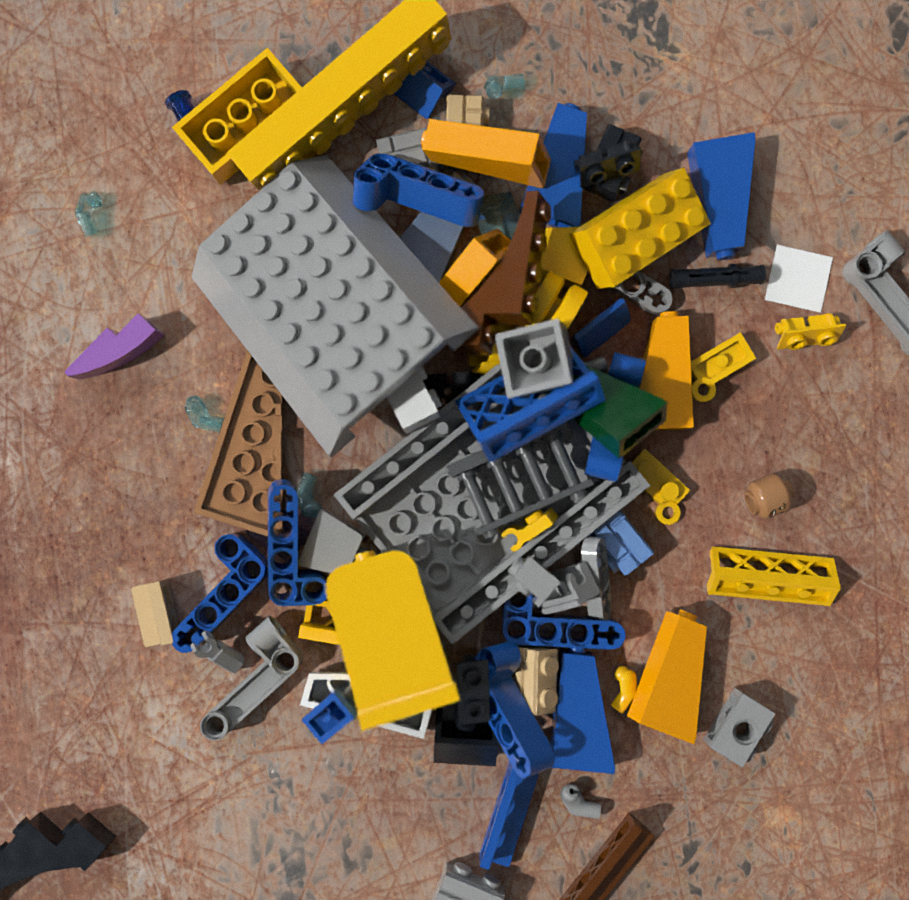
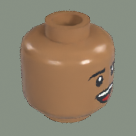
[744,474,795,519]

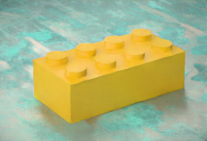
[172,48,302,186]
[569,167,711,289]

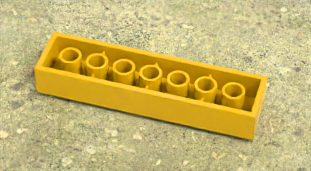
[226,0,451,191]

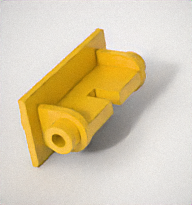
[775,313,846,350]

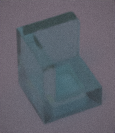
[478,192,520,240]

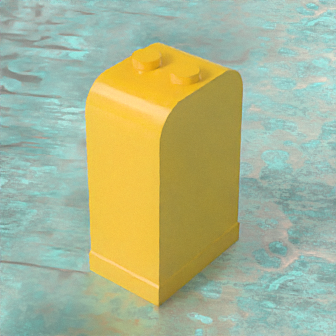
[326,550,460,731]

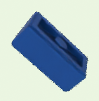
[571,298,631,357]

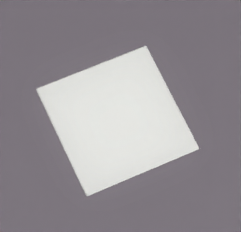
[765,244,833,313]

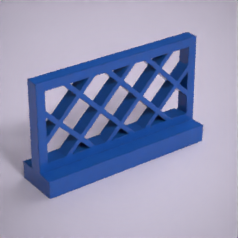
[455,346,605,463]

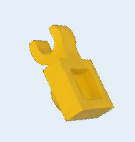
[501,507,558,551]

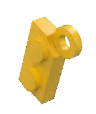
[691,332,756,402]
[631,449,690,525]

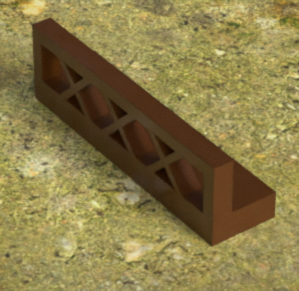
[559,812,655,900]

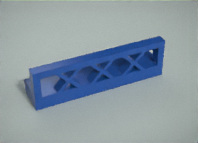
[479,762,540,870]

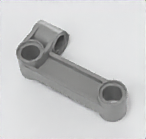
[843,229,909,355]
[200,616,303,741]

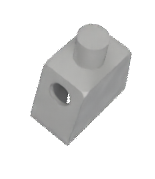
[298,509,377,573]

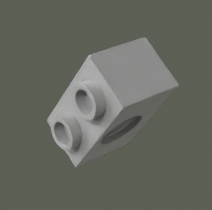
[703,687,775,768]

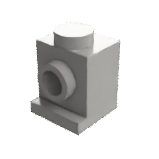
[507,555,560,607]

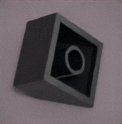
[433,701,499,766]

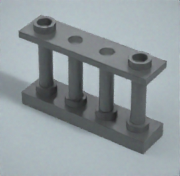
[446,422,594,539]

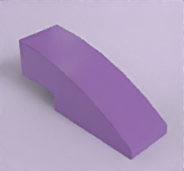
[64,314,164,380]

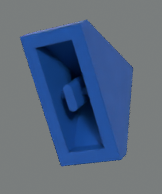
[301,686,358,745]

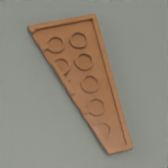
[193,350,284,537]

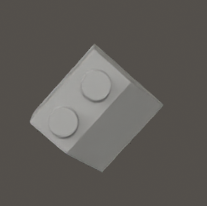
[495,318,573,399]

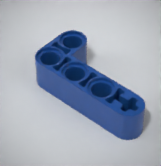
[353,153,484,227]
[584,352,646,482]
[268,479,327,606]
[172,533,268,653]
[501,593,626,650]
[475,641,555,778]

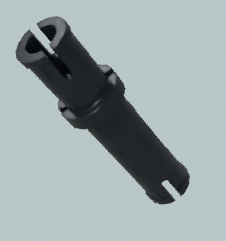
[669,264,766,289]

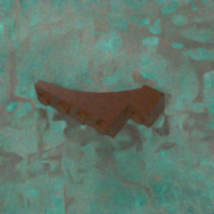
[445,190,551,355]

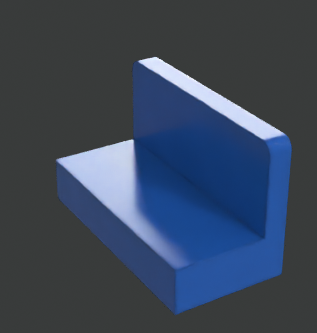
[394,61,456,119]

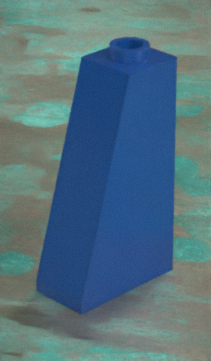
[518,103,587,228]
[687,132,756,261]
[550,647,615,774]

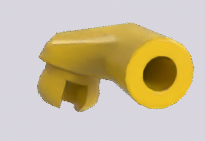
[610,666,638,714]

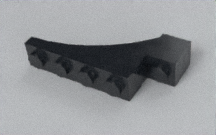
[0,812,116,890]

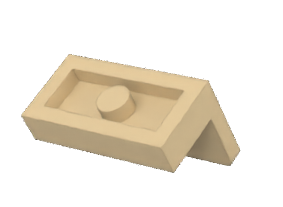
[131,579,179,647]

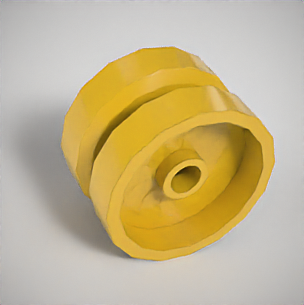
[517,270,589,329]

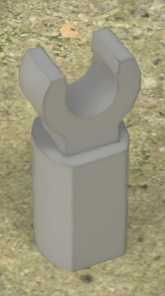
[190,631,244,674]

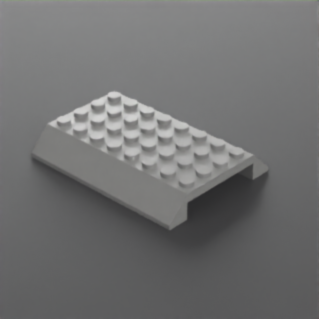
[192,155,478,458]
[334,364,650,644]

